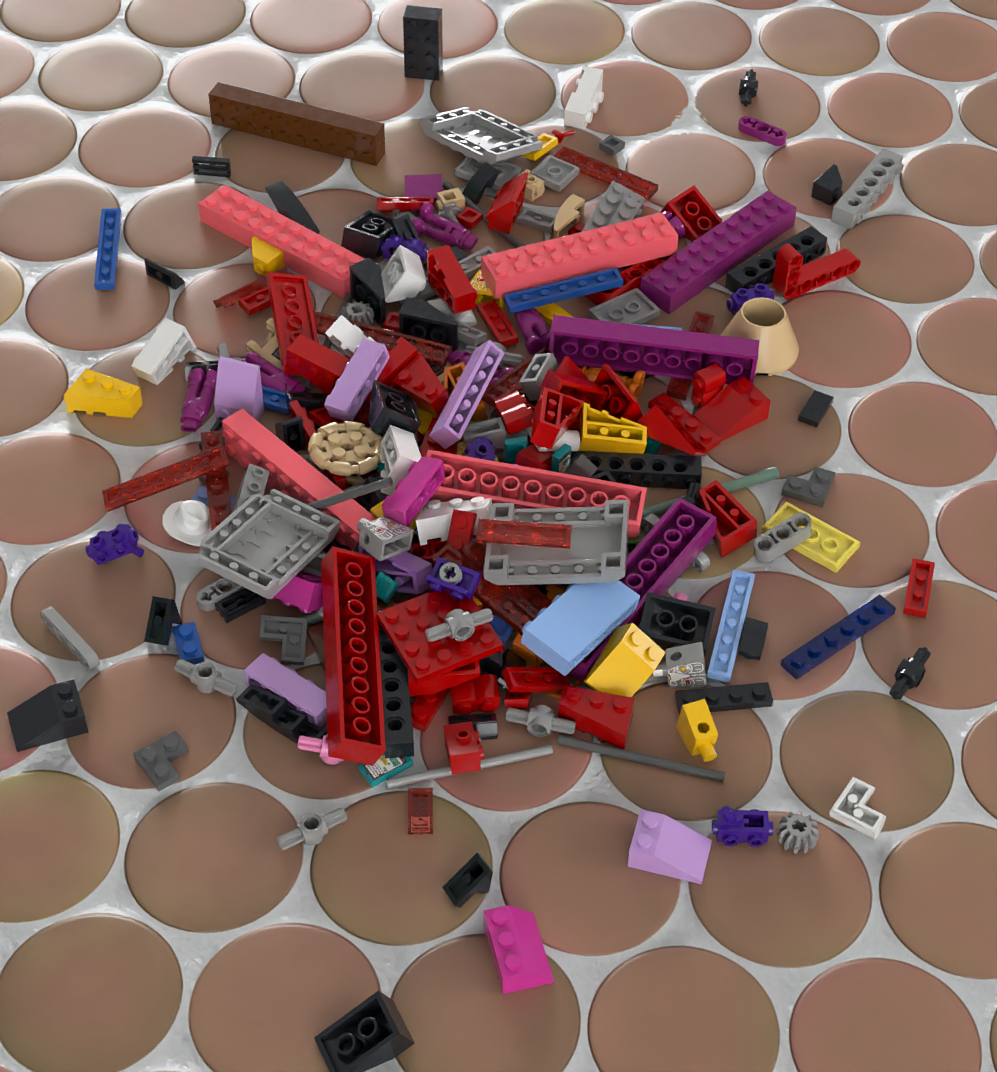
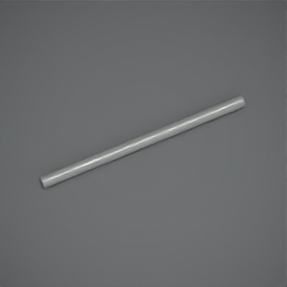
[386,744,553,789]

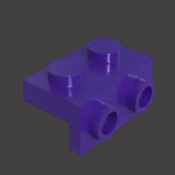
[424,557,482,601]

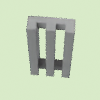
[517,207,556,234]

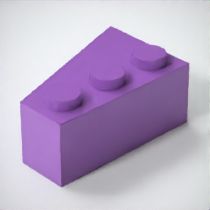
[358,544,433,594]

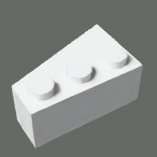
[564,65,604,129]
[325,315,375,358]
[131,318,197,385]
[381,425,421,496]
[416,497,492,545]

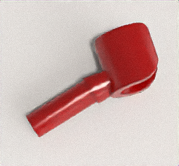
[552,130,575,143]

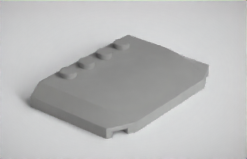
[420,107,542,165]
[197,489,341,599]

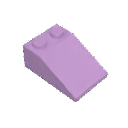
[214,356,264,421]
[627,809,712,884]

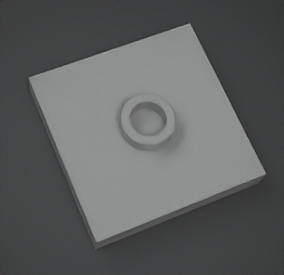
[530,155,580,192]

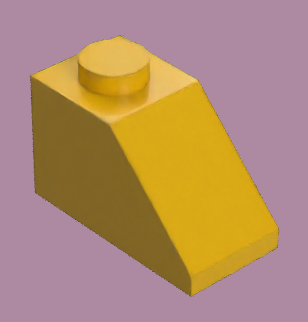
[251,236,284,277]

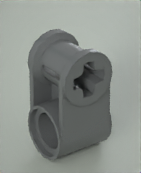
[564,453,598,478]

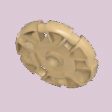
[308,421,383,476]

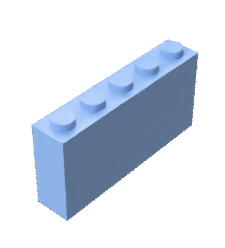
[521,580,640,676]

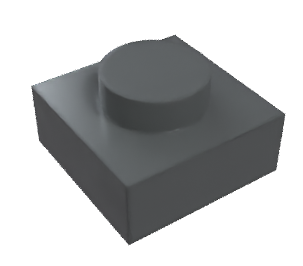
[599,135,625,156]

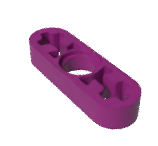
[738,116,787,146]

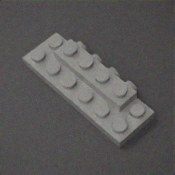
[582,181,646,231]

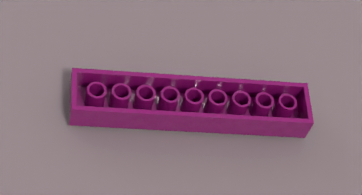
[640,191,797,314]
[549,315,759,384]
[568,498,717,685]

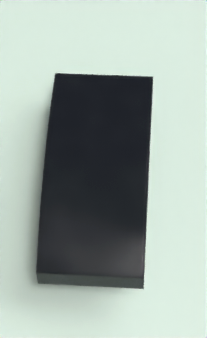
[462,163,500,204]
[737,617,768,660]
[497,648,526,694]

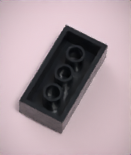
[403,5,443,81]

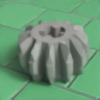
[341,301,374,331]
[776,811,820,855]

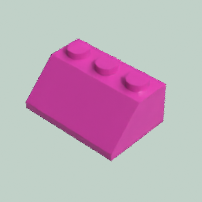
[382,456,445,527]
[272,571,323,614]
[483,905,554,994]

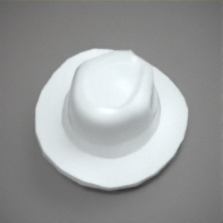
[162,500,219,546]

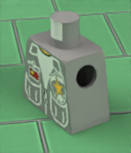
[357,517,414,561]
[653,642,707,688]

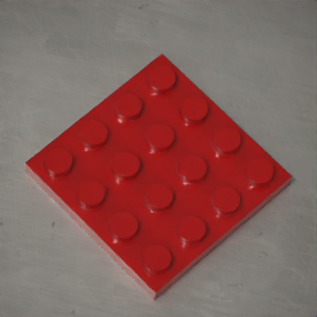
[376,590,503,685]

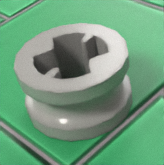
[440,562,462,585]

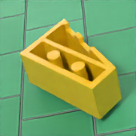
[64,369,143,418]
[579,402,647,454]

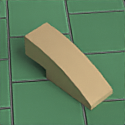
[553,194,585,239]

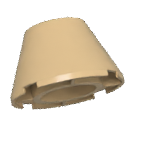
[721,297,799,376]

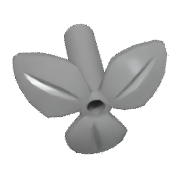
[437,203,463,224]

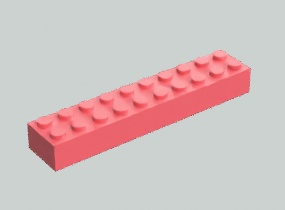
[198,184,365,299]
[481,212,678,299]
[222,409,377,551]
[426,450,647,539]

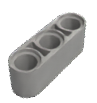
[754,513,811,563]

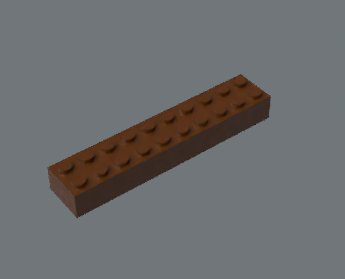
[208,82,385,166]

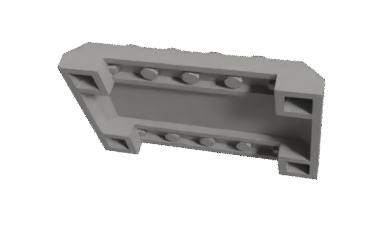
[483,500,629,585]

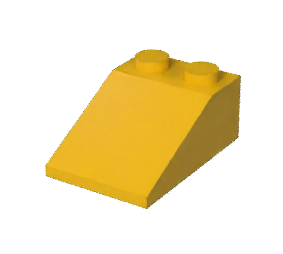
[584,623,666,697]

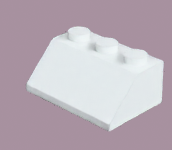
[381,245,426,303]

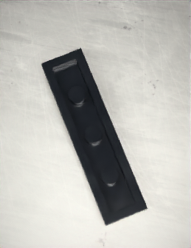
[675,682,773,715]

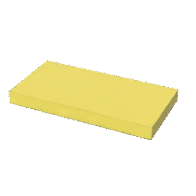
[762,502,861,573]

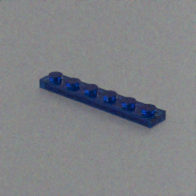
[780,594,896,680]

